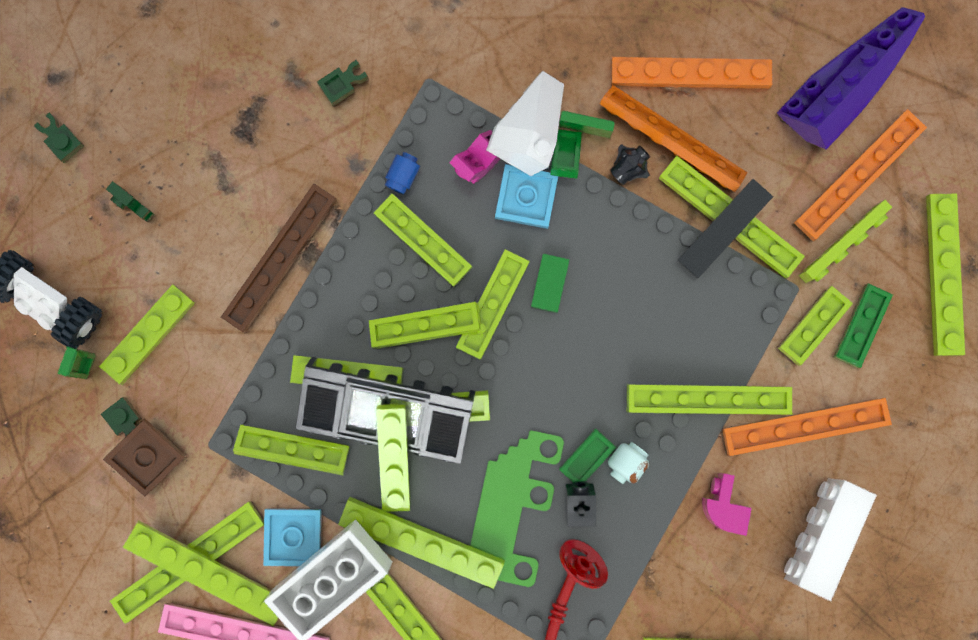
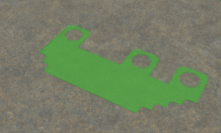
[470,430,564,587]

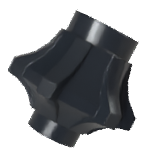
[610,144,650,185]

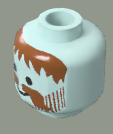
[608,442,649,484]

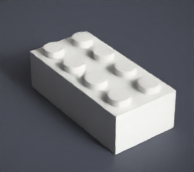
[784,478,876,601]
[264,520,392,640]

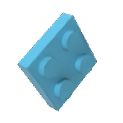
[495,164,558,229]
[263,508,322,566]

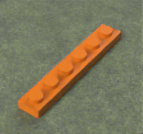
[611,57,772,89]
[599,85,748,192]
[794,109,927,241]
[722,398,892,456]

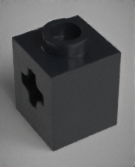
[565,481,596,527]

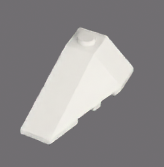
[486,71,564,176]

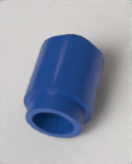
[385,152,420,195]

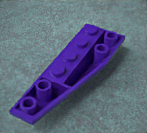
[777,7,925,150]

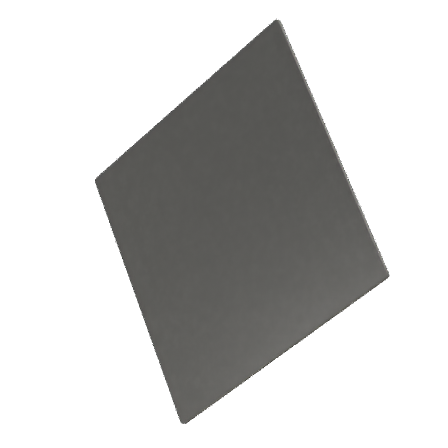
[208,79,799,640]

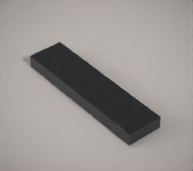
[678,179,774,278]

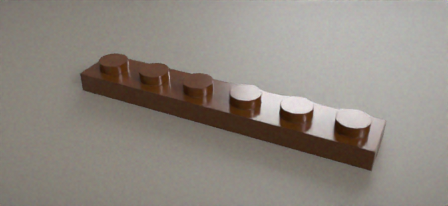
[221,183,337,333]

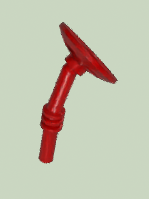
[544,539,608,640]

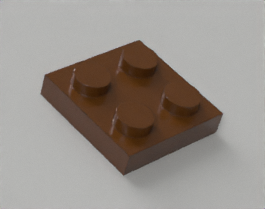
[103,418,185,497]

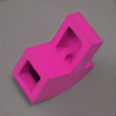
[449,130,501,184]
[702,473,752,536]

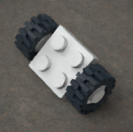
[0,250,102,349]

